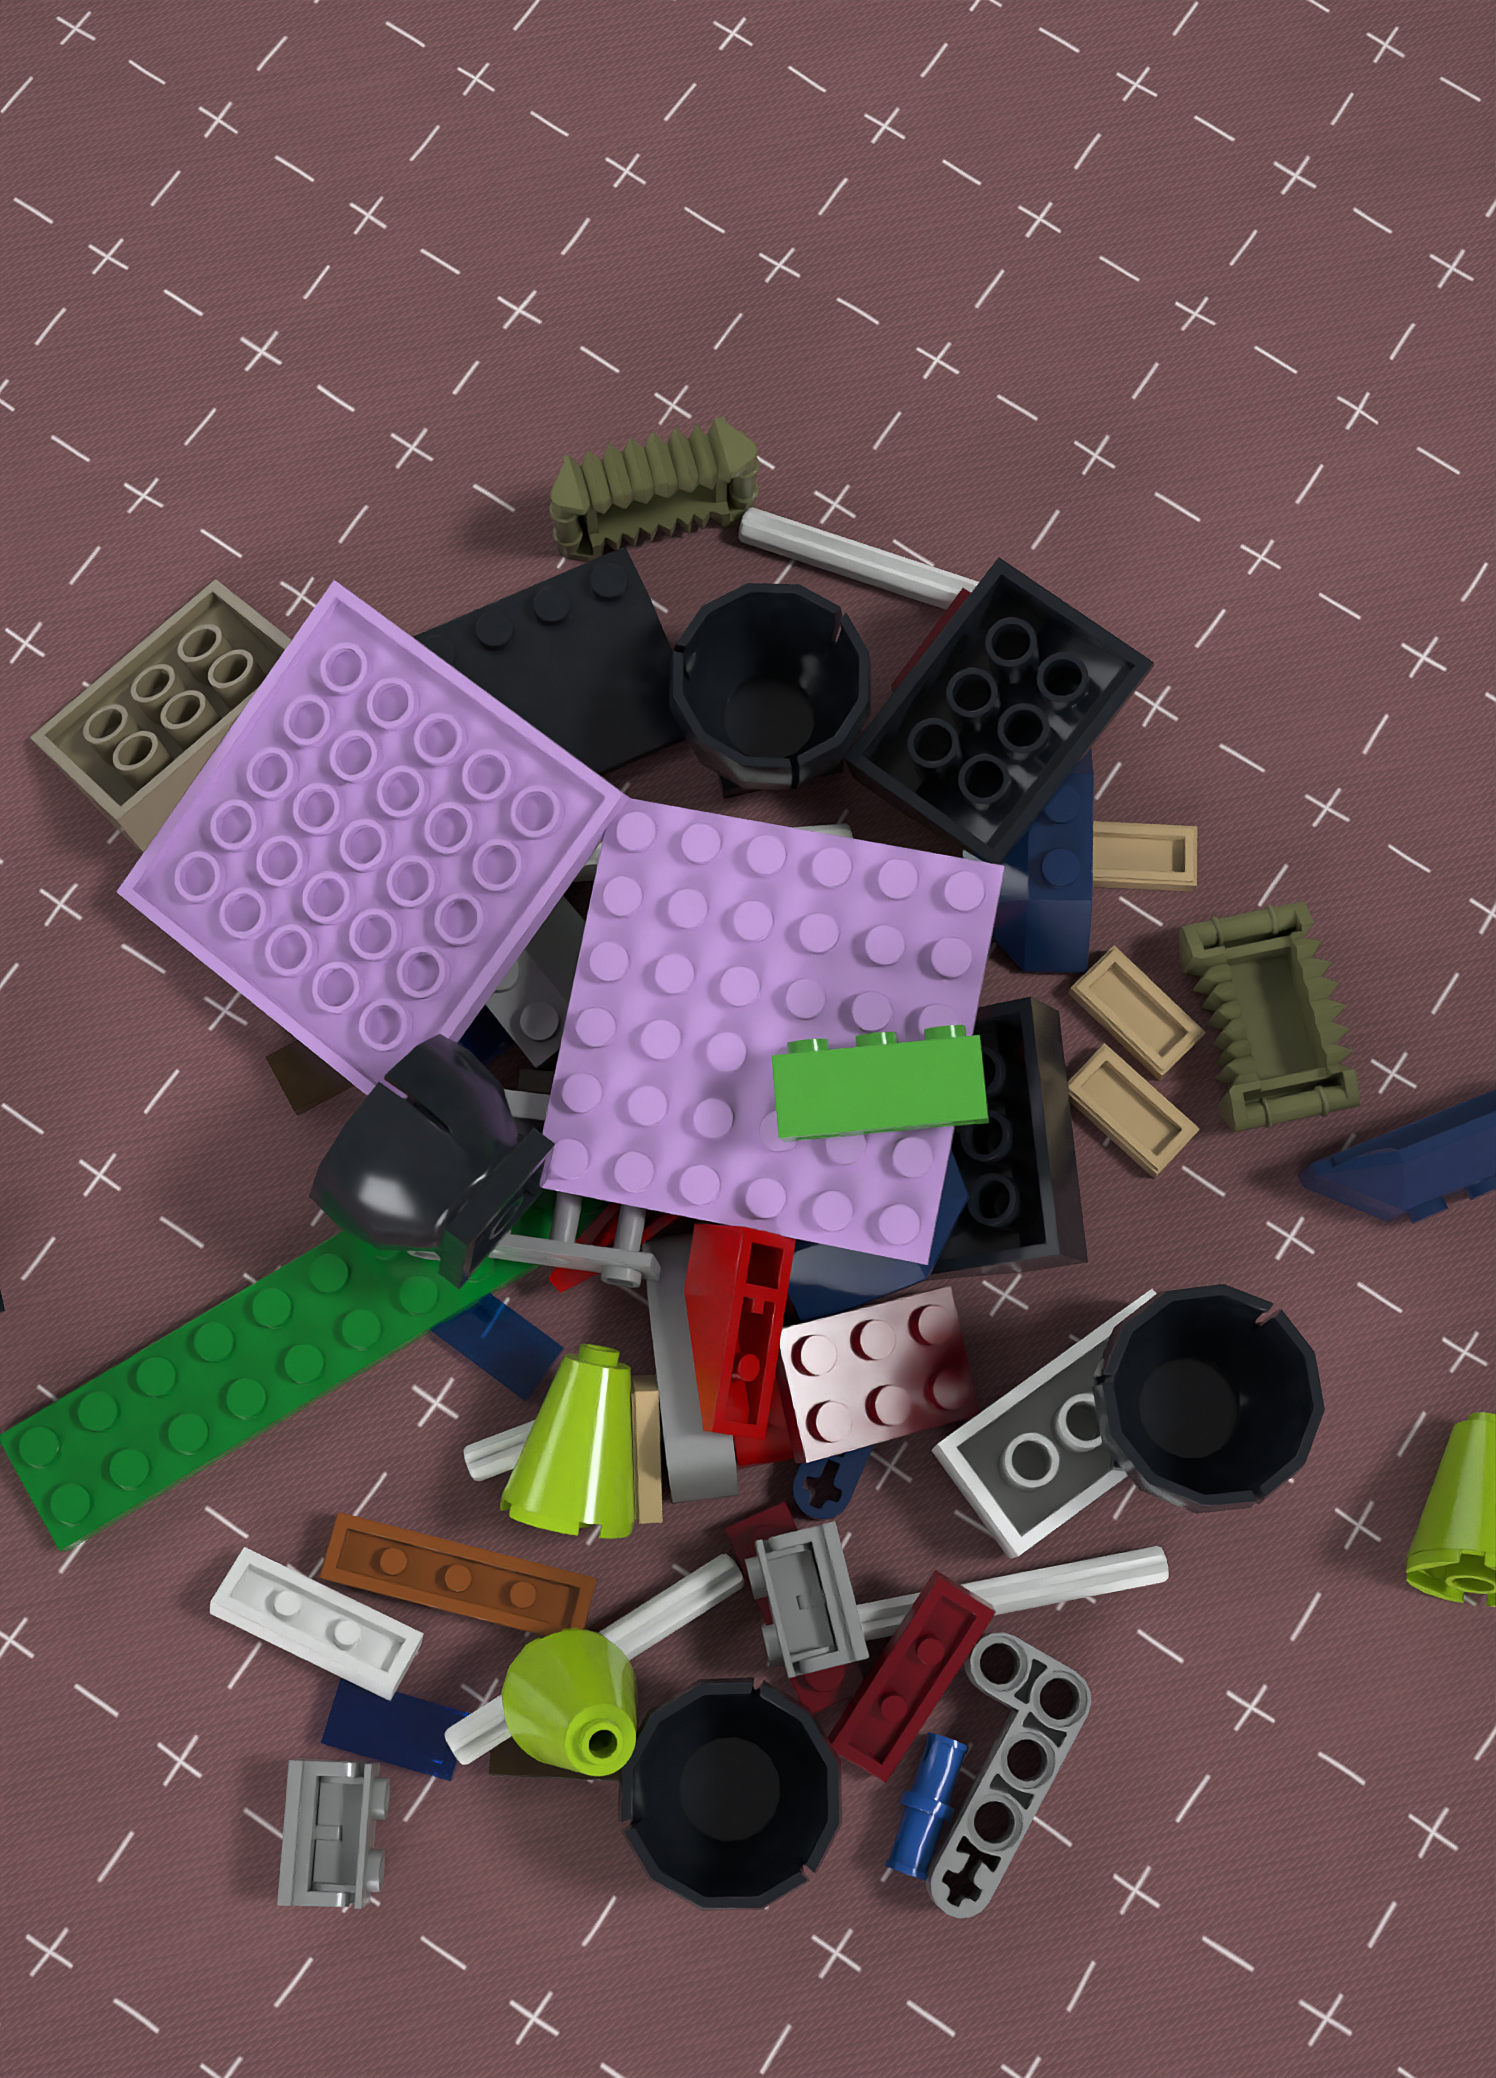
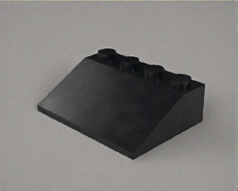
[413,547,686,776]
[843,557,1154,865]
[926,997,1088,1281]

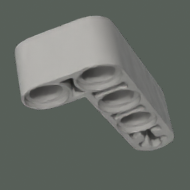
[642,1232,738,1504]
[926,1632,1091,1918]

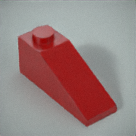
[684,1224,796,1440]

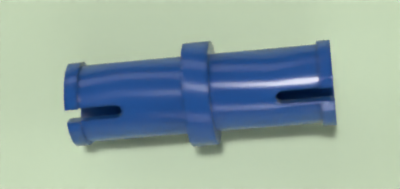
[885,1732,969,1881]

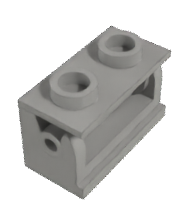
[745,1521,869,1678]
[277,1758,390,1909]

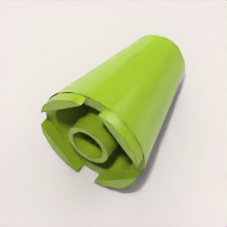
[500,1344,635,1539]
[1405,1412,1496,1607]
[501,1627,638,1776]

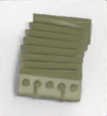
[549,416,760,562]
[1179,901,1360,1133]

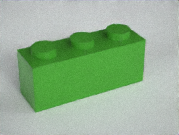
[771,1025,989,1142]

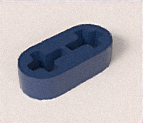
[792,1444,874,1521]

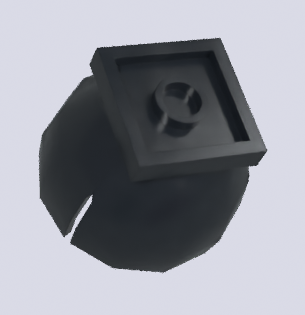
[669,583,871,799]
[309,1034,555,1290]
[1092,1284,1325,1514]
[618,1677,842,1911]

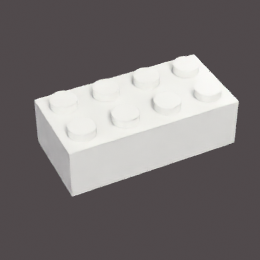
[931,1288,1156,1559]

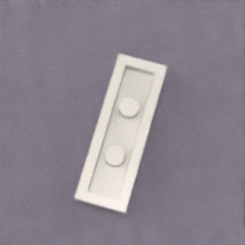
[210,1547,424,1701]

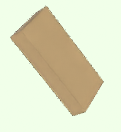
[1093,821,1197,892]
[1068,945,1206,1080]
[1067,1043,1200,1178]
[631,1375,663,1524]

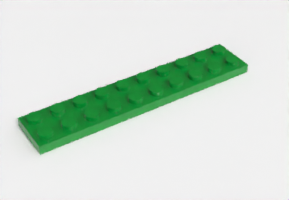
[0,1188,611,1552]

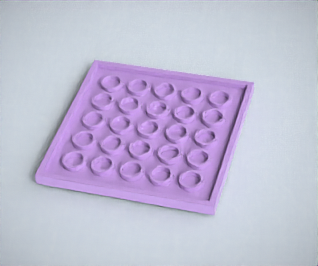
[117,580,630,1105]
[542,798,1005,1265]

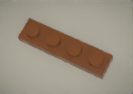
[319,1512,598,1637]

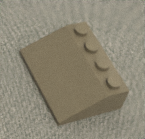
[30,579,292,854]

